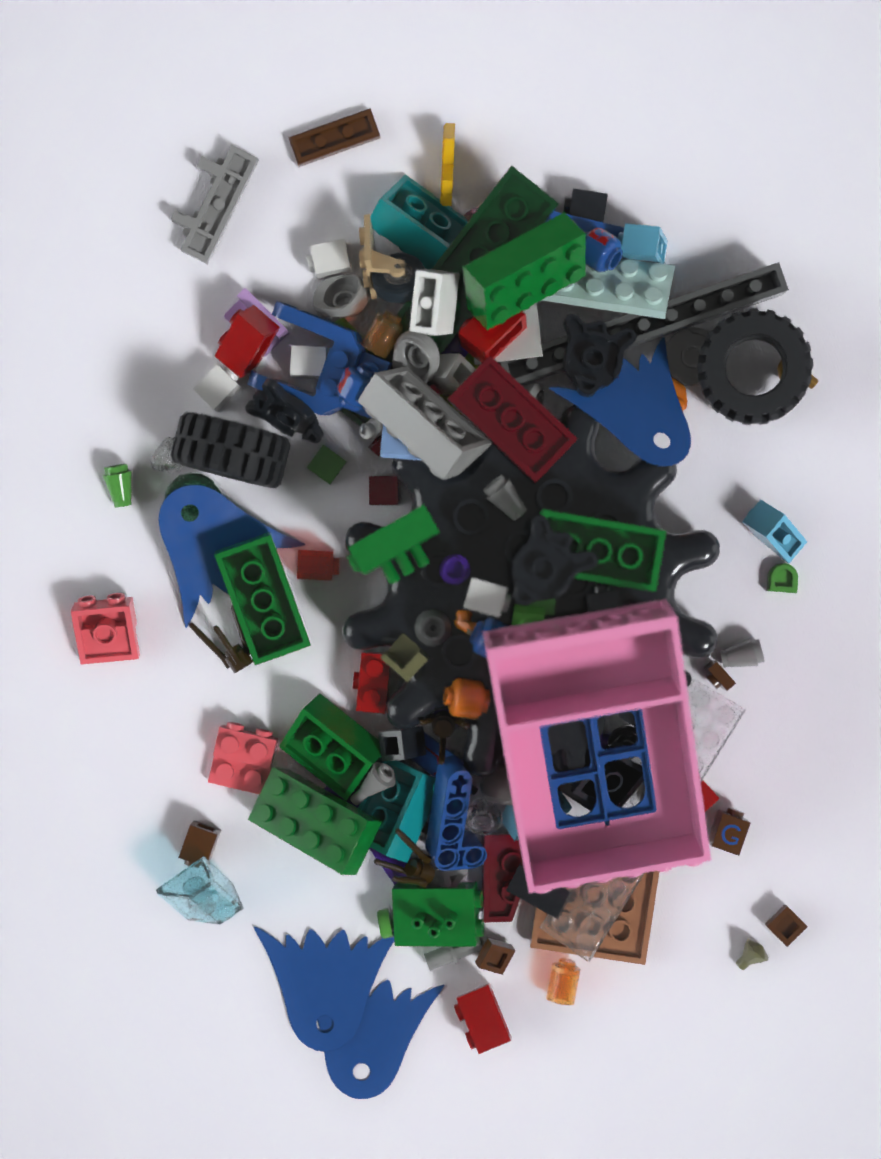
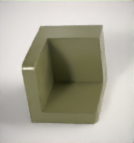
[380,634,430,682]

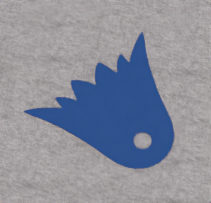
[549,337,691,466]
[158,485,306,628]
[254,927,394,1052]
[318,980,445,1099]

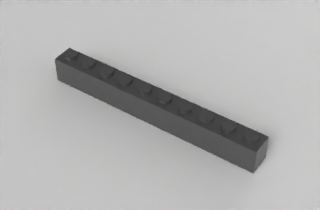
[498,262,789,385]

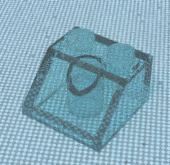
[156,856,244,925]

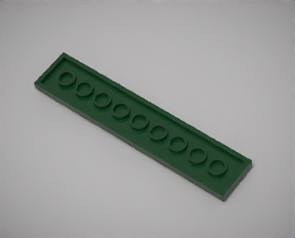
[341,165,559,426]

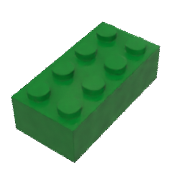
[463,212,586,330]
[540,510,666,592]
[214,532,311,666]
[248,767,382,875]

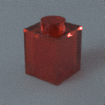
[297,550,340,581]

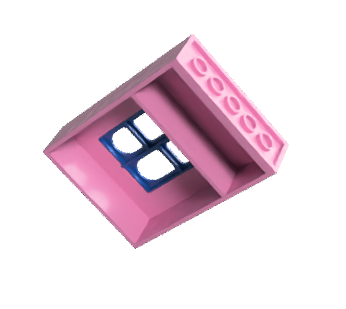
[482,599,711,894]

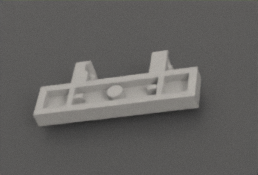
[171,145,259,265]

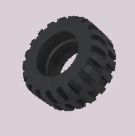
[697,308,813,425]
[170,412,291,489]

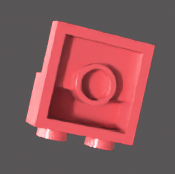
[71,593,140,665]
[208,722,279,795]

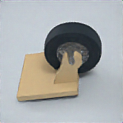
[359,214,425,303]

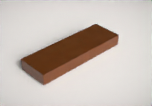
[288,108,381,167]

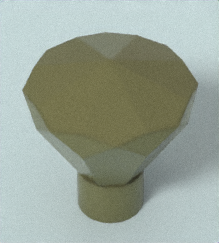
[736,938,769,971]

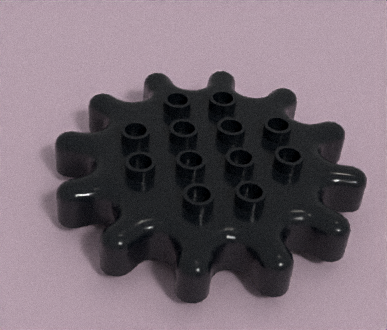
[342,405,720,777]

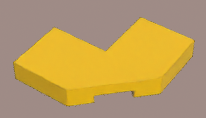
[440,123,455,206]

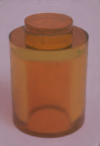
[361,310,404,358]
[546,958,581,1005]

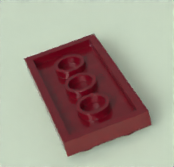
[447,355,578,484]

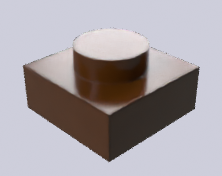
[703,660,736,691]
[765,904,808,947]
[475,938,516,975]

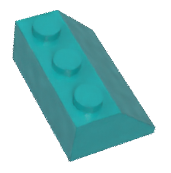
[370,174,469,269]
[358,758,436,863]

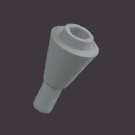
[350,762,396,806]

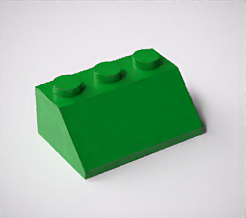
[278,693,381,801]

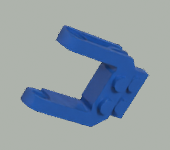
[247,300,392,418]

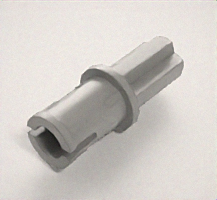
[424,939,482,971]

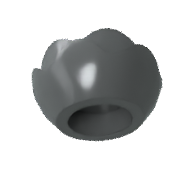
[414,609,452,647]
[608,725,638,746]

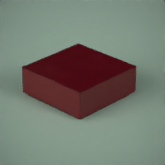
[369,476,398,505]

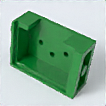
[346,504,440,584]
[392,881,484,947]

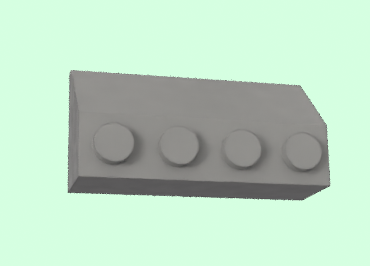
[358,366,492,480]

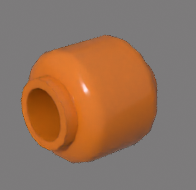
[443,678,490,719]

